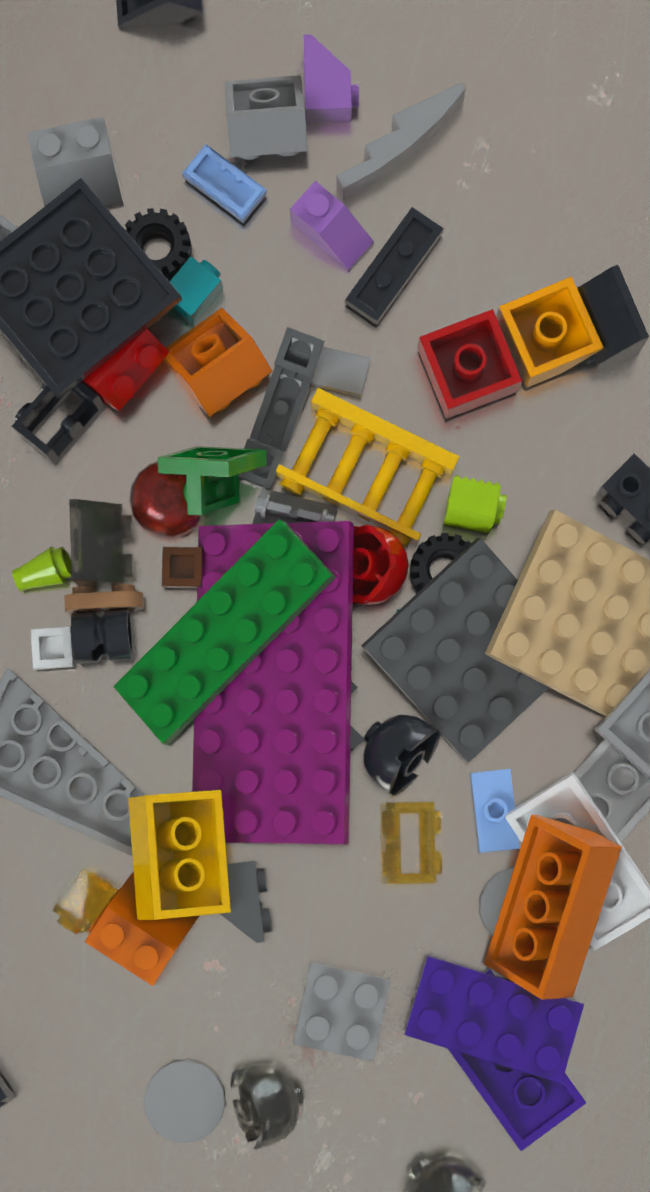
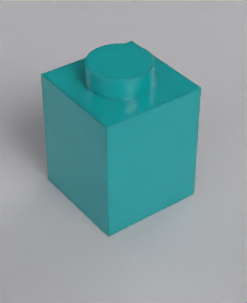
[170,256,223,325]

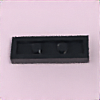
[345,207,444,325]

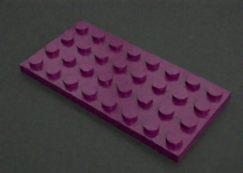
[192,521,354,844]

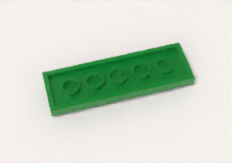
[113,519,336,745]

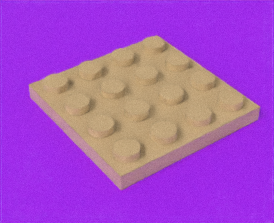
[485,509,650,717]

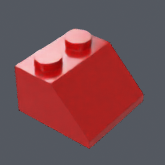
[81,329,170,411]

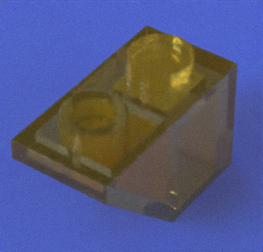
[52,868,120,935]

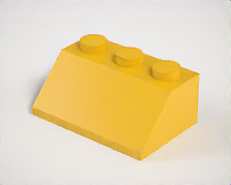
[128,790,231,920]

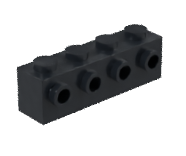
[597,453,650,545]

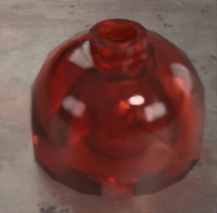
[129,461,205,539]

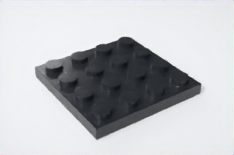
[0,178,182,400]

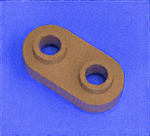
[64,584,144,613]

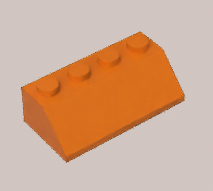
[484,815,622,1000]

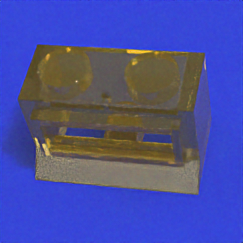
[380,802,442,884]

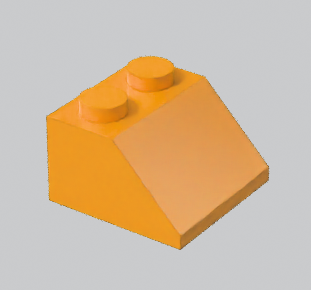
[496,276,604,388]

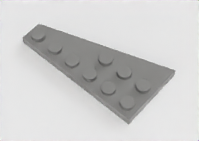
[0,667,144,856]

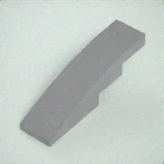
[336,82,466,200]

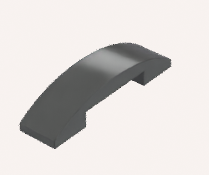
[239,327,325,489]

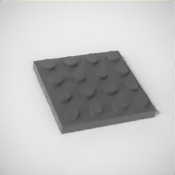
[361,538,549,763]

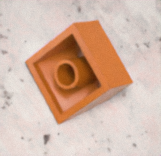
[164,308,273,417]
[85,872,199,986]

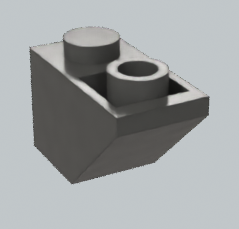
[220,861,272,943]

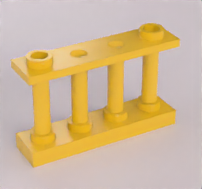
[276,388,460,547]

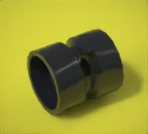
[71,608,133,664]

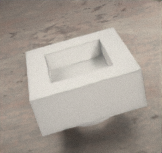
[30,626,74,670]

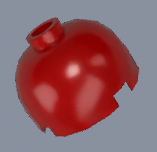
[353,525,409,605]

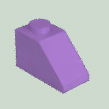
[304,34,359,122]
[290,180,374,272]

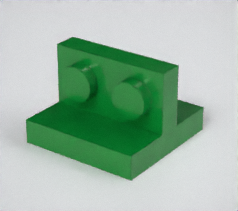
[158,446,266,516]

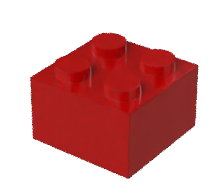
[418,309,522,419]

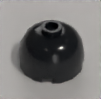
[363,714,440,796]

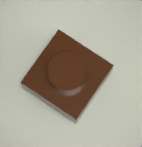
[162,547,203,588]

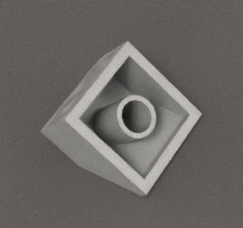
[225,75,308,160]
[27,117,123,208]

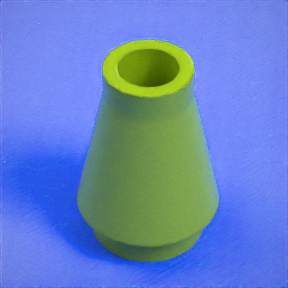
[12,546,74,592]

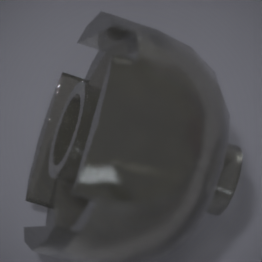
[231,1063,304,1150]
[406,1155,486,1192]

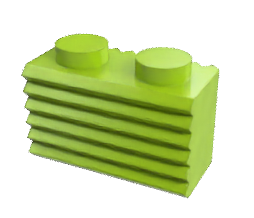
[443,475,507,533]

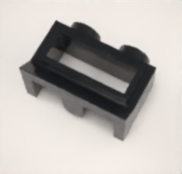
[12,382,106,466]

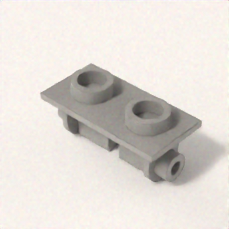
[252,488,338,524]

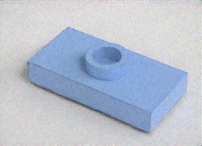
[182,144,267,223]
[470,769,520,853]

